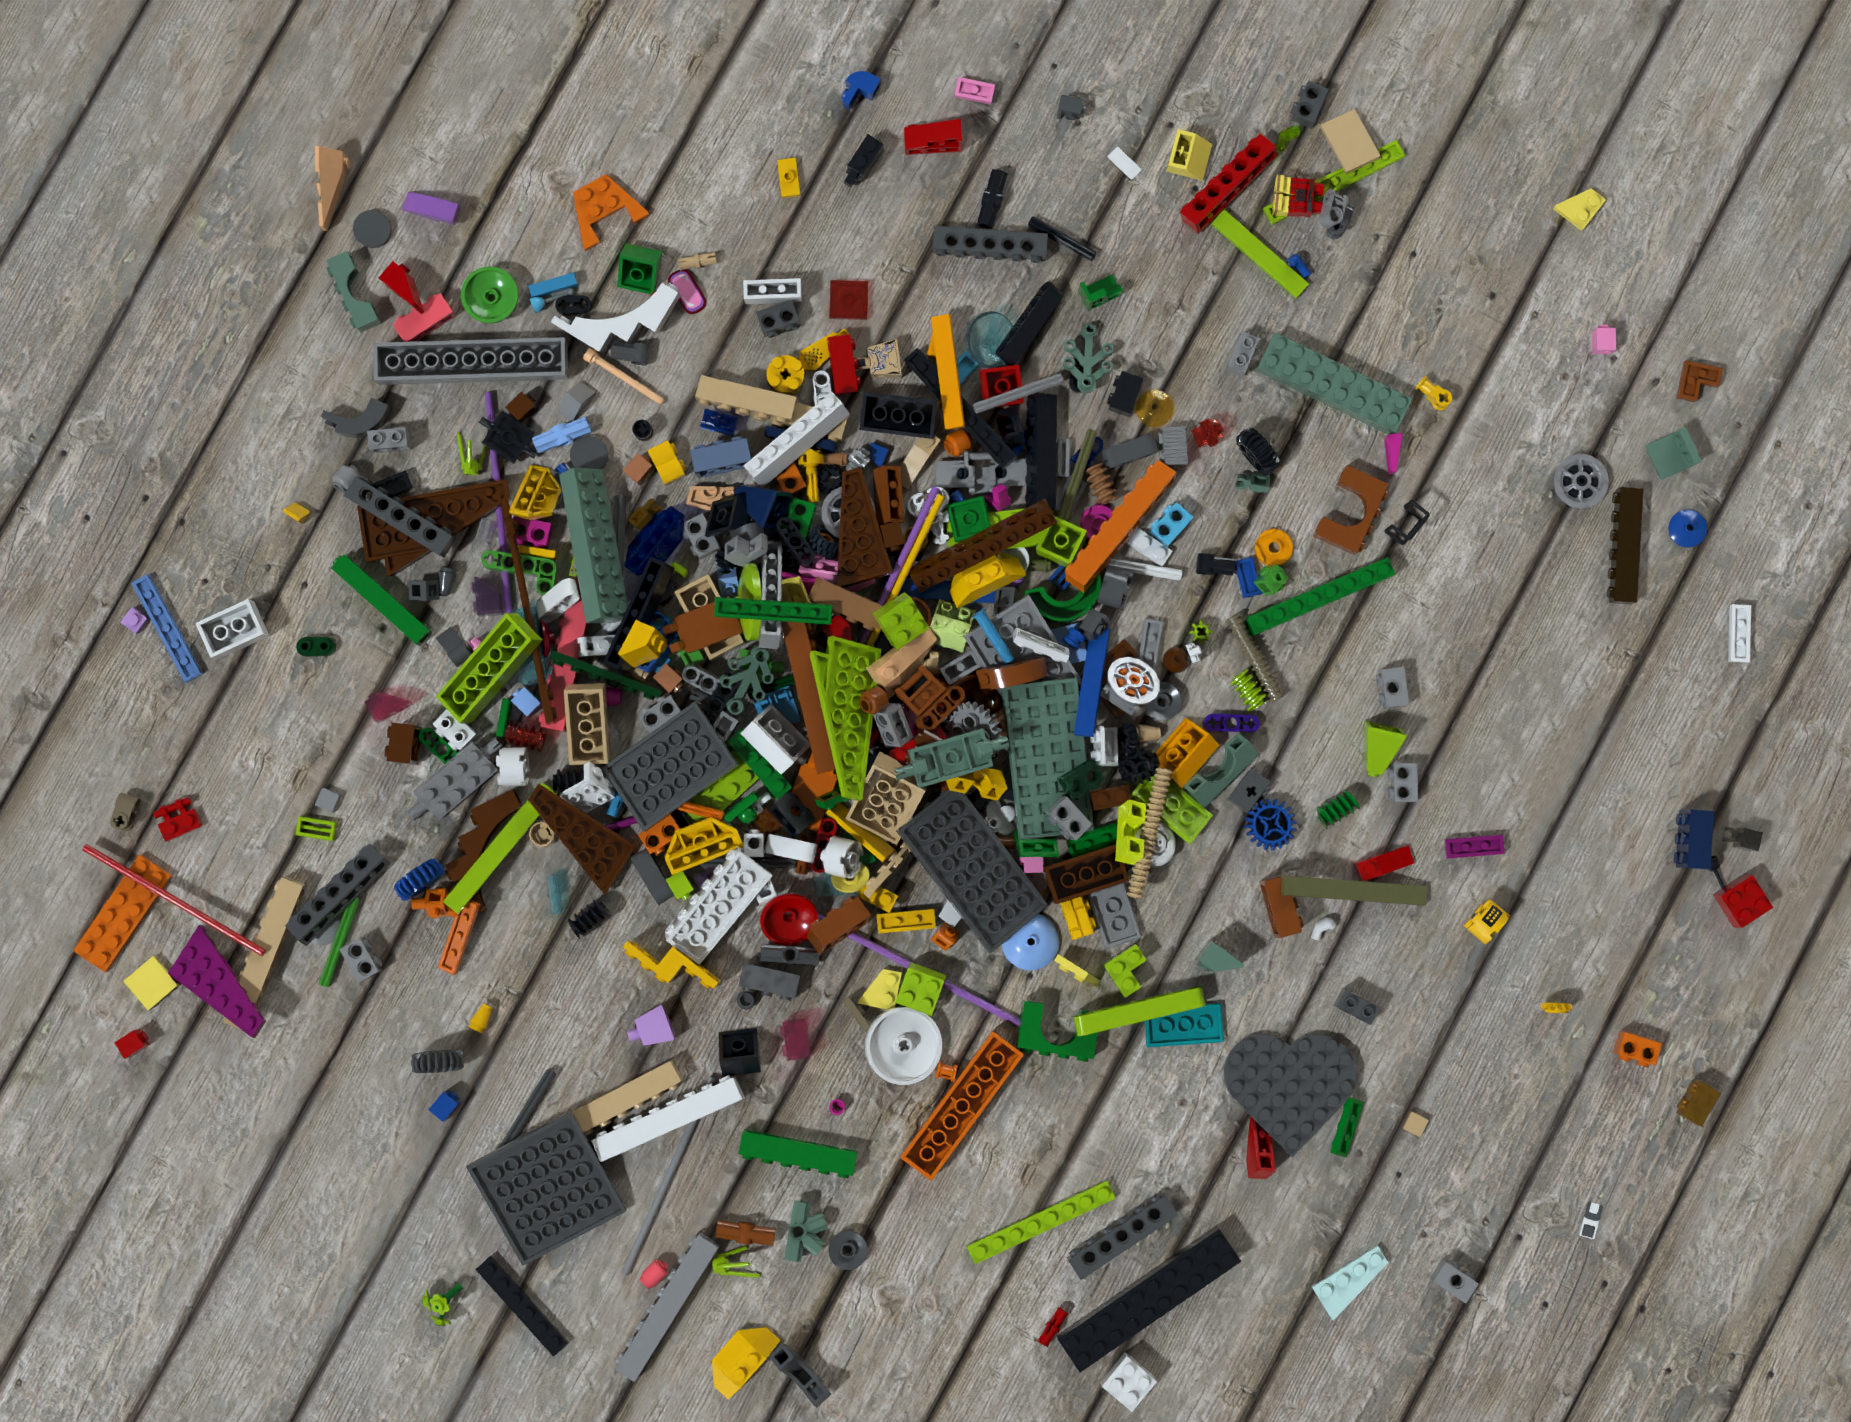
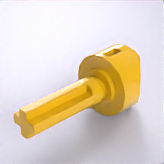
[798,449,824,503]

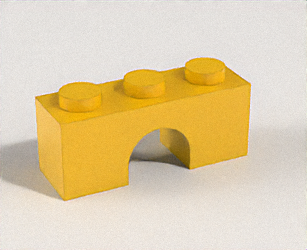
[946,768,1007,801]

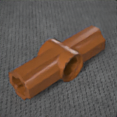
[715,1220,776,1246]

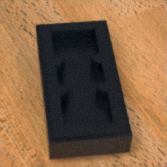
[371,470,414,498]

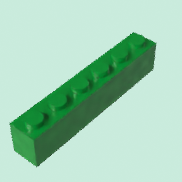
[738,1129,858,1178]

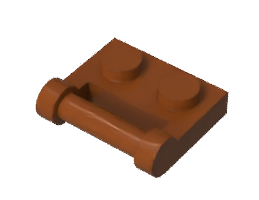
[893,665,946,717]

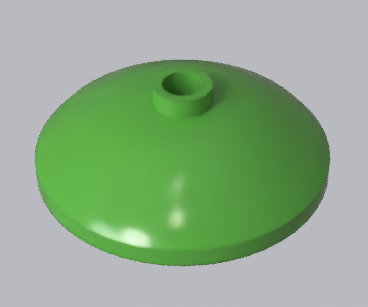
[461,266,519,324]

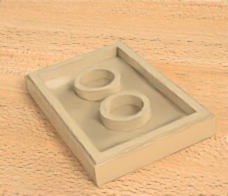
[1320,109,1381,174]

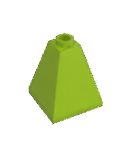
[1363,720,1407,777]

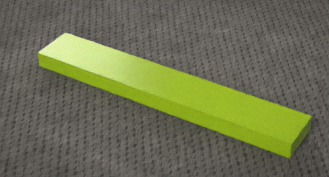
[1211,209,1309,299]

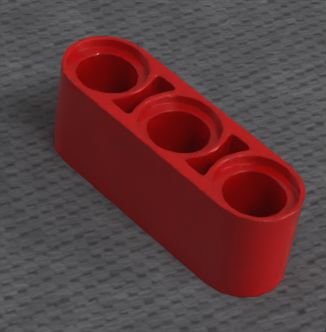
[811,818,837,873]

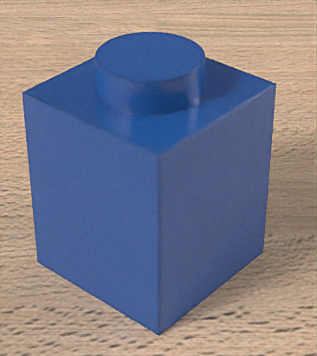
[428,1090,461,1122]

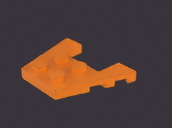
[573,174,650,251]

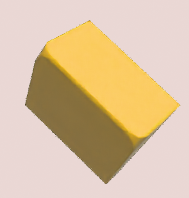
[283,503,310,524]

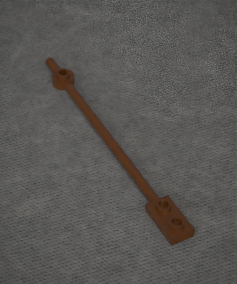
[500,498,557,725]

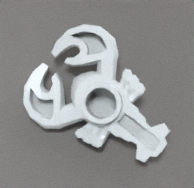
[907,487,950,545]

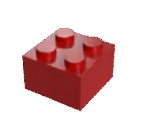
[978,365,1024,409]
[1713,874,1774,929]

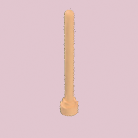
[583,347,664,405]

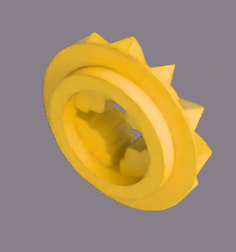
[1541,1002,1573,1013]

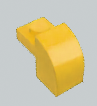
[856,880,898,913]

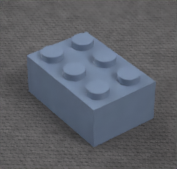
[690,436,752,478]

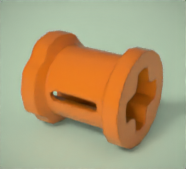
[935,1061,958,1082]

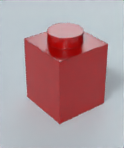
[114,1029,150,1059]

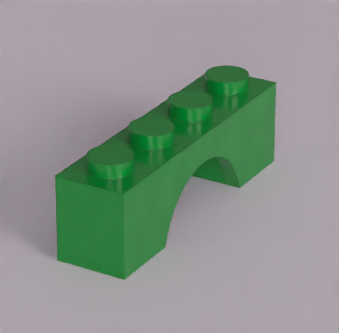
[727,729,793,800]

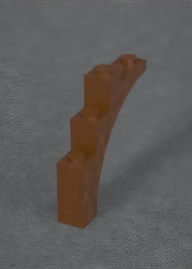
[445,789,523,914]

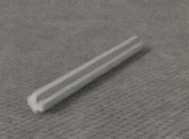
[973,373,1064,413]

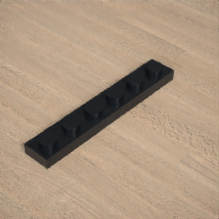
[475,1256,568,1357]

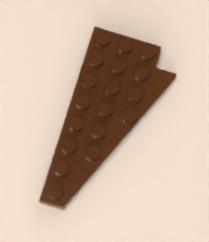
[357,479,511,577]

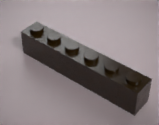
[1607,487,1644,605]

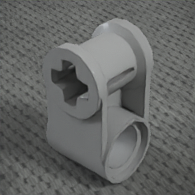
[1319,189,1348,228]

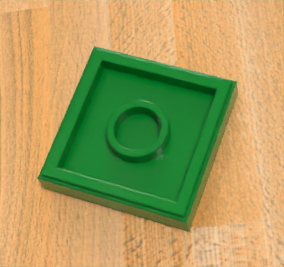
[946,496,991,543]

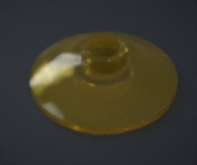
[1136,389,1174,427]

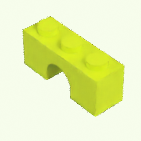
[1115,800,1146,865]

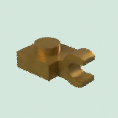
[627,498,662,531]

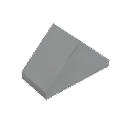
[558,381,596,422]

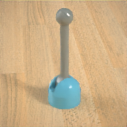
[530,288,575,313]

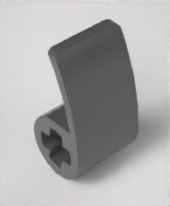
[436,627,472,667]

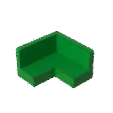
[1078,275,1123,311]

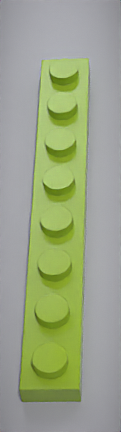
[967,1180,1116,1264]

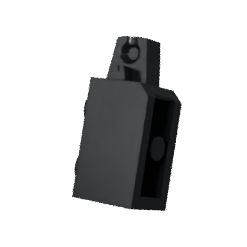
[844,134,884,188]

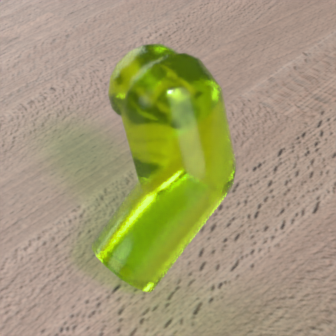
[1276,126,1300,151]

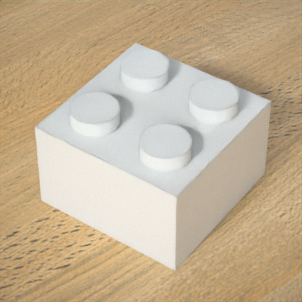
[1100,1352,1157,1412]

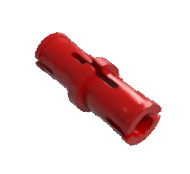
[1037,1307,1068,1347]

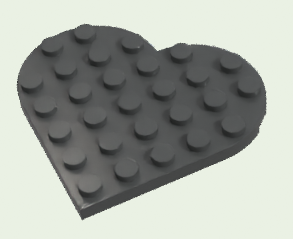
[1224,1034,1357,1157]

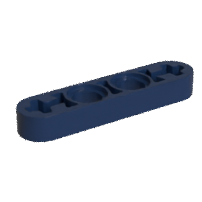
[763,426,838,453]

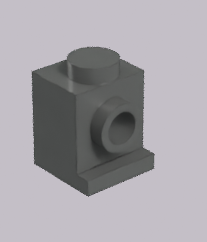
[1057,95,1086,120]
[409,580,439,601]
[1080,608,1111,641]

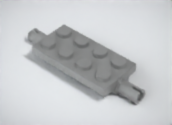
[406,737,503,821]

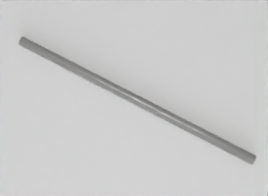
[621,1076,716,1276]

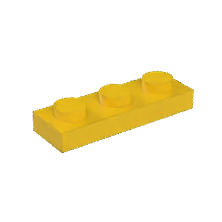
[877,909,936,934]

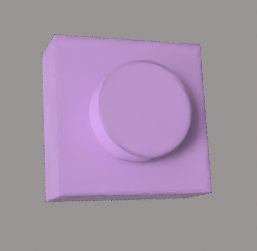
[120,607,149,634]

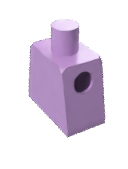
[627,1004,676,1046]

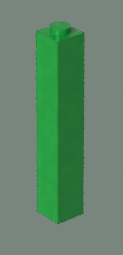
[331,554,432,646]

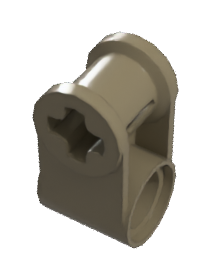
[110,793,141,831]

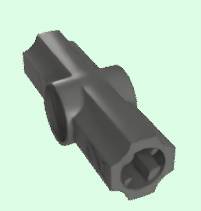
[760,944,819,965]

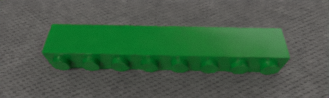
[1245,557,1396,636]

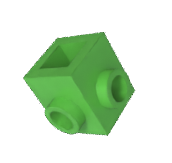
[1254,564,1289,596]

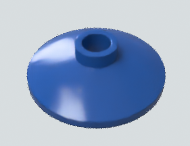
[1668,510,1707,548]

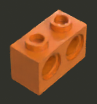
[775,462,807,496]
[638,814,681,856]
[1613,1031,1662,1068]

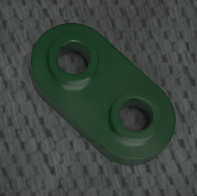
[296,637,336,657]

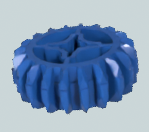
[1244,799,1297,850]
[394,859,445,901]

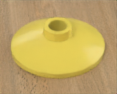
[831,864,870,893]

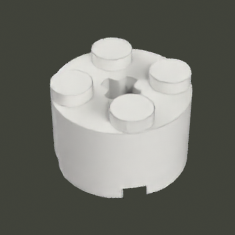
[496,747,530,786]
[820,836,863,879]

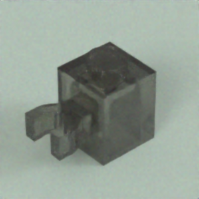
[1722,827,1763,852]

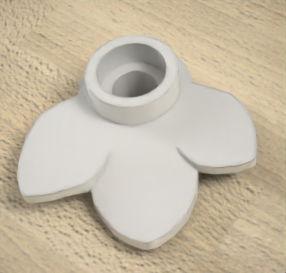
[984,800,1016,835]

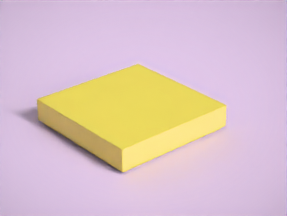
[123,956,179,1011]

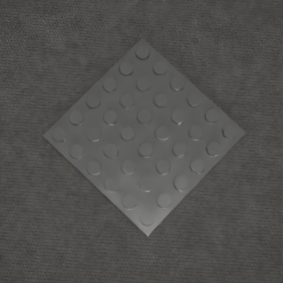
[466,1110,627,1266]

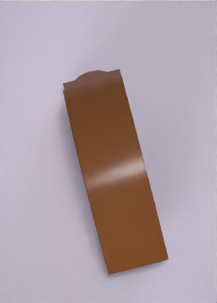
[976,656,1048,689]

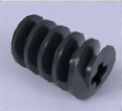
[782,541,803,575]
[552,768,584,793]
[568,900,612,939]

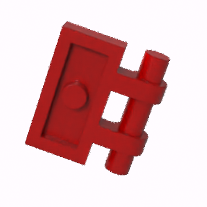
[153,797,203,842]

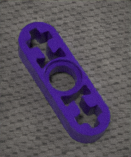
[1203,714,1260,733]

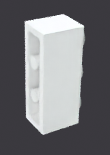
[743,278,802,304]

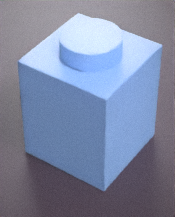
[511,687,542,718]

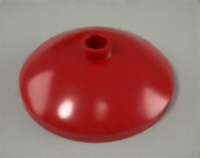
[760,894,818,946]

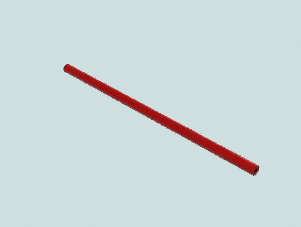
[82,844,266,956]

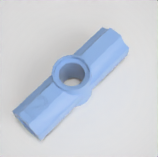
[532,417,592,454]

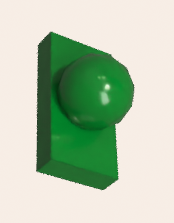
[724,791,759,823]

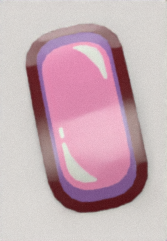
[668,269,706,314]

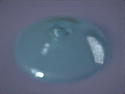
[966,311,1013,369]

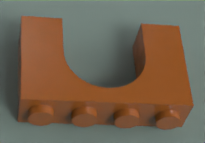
[1313,465,1389,555]

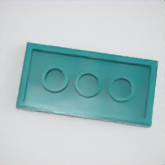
[1144,1003,1224,1048]

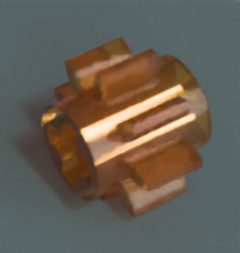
[756,809,779,834]

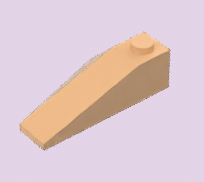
[315,146,350,231]
[866,624,937,699]

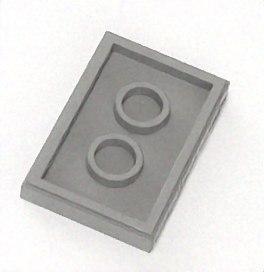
[1087,883,1142,949]

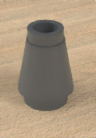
[438,566,457,595]

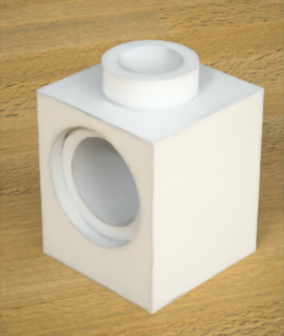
[744,830,765,857]

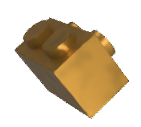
[1676,1079,1721,1127]

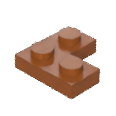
[1676,360,1723,402]

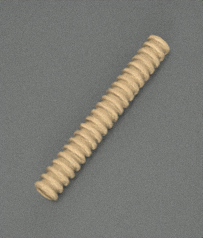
[1127,767,1173,899]

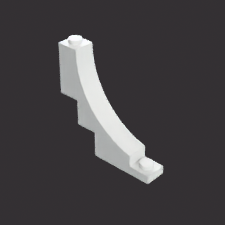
[551,283,681,353]

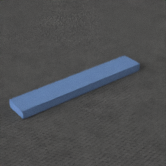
[131,574,204,683]

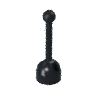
[1707,855,1725,889]

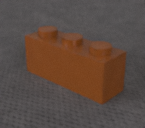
[873,465,904,526]

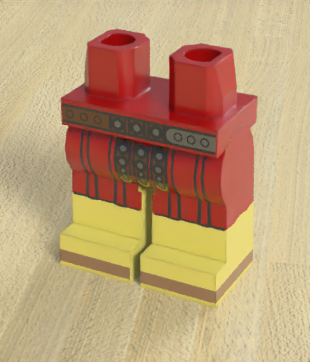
[1272,175,1324,218]

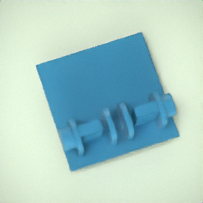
[753,686,801,724]

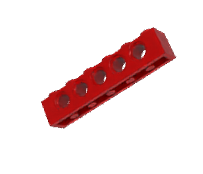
[1180,133,1278,234]

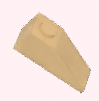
[900,436,941,490]

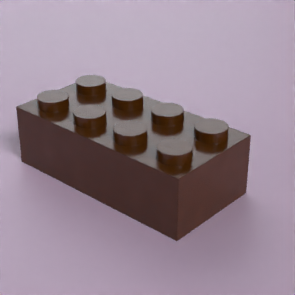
[1043,844,1129,904]

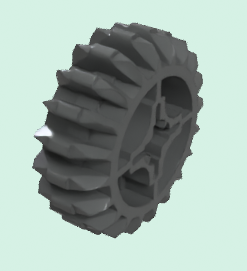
[411,1050,464,1073]

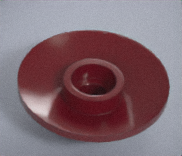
[540,620,555,658]

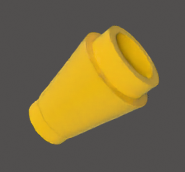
[468,1004,493,1034]

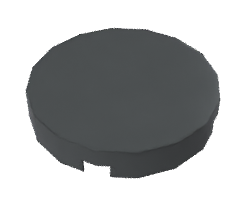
[353,210,392,248]
[570,436,608,469]

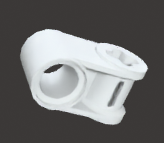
[813,371,833,405]

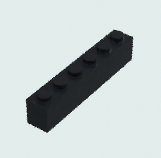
[1025,392,1057,509]
[603,557,675,674]

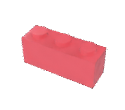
[392,293,456,342]

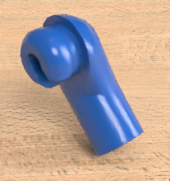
[1288,254,1312,279]

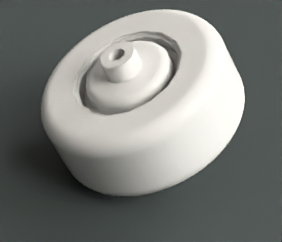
[1136,821,1176,867]

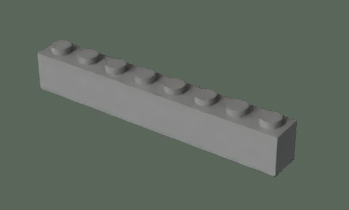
[615,1232,720,1382]

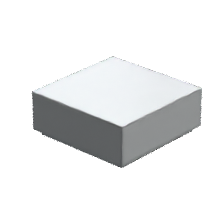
[315,788,341,813]

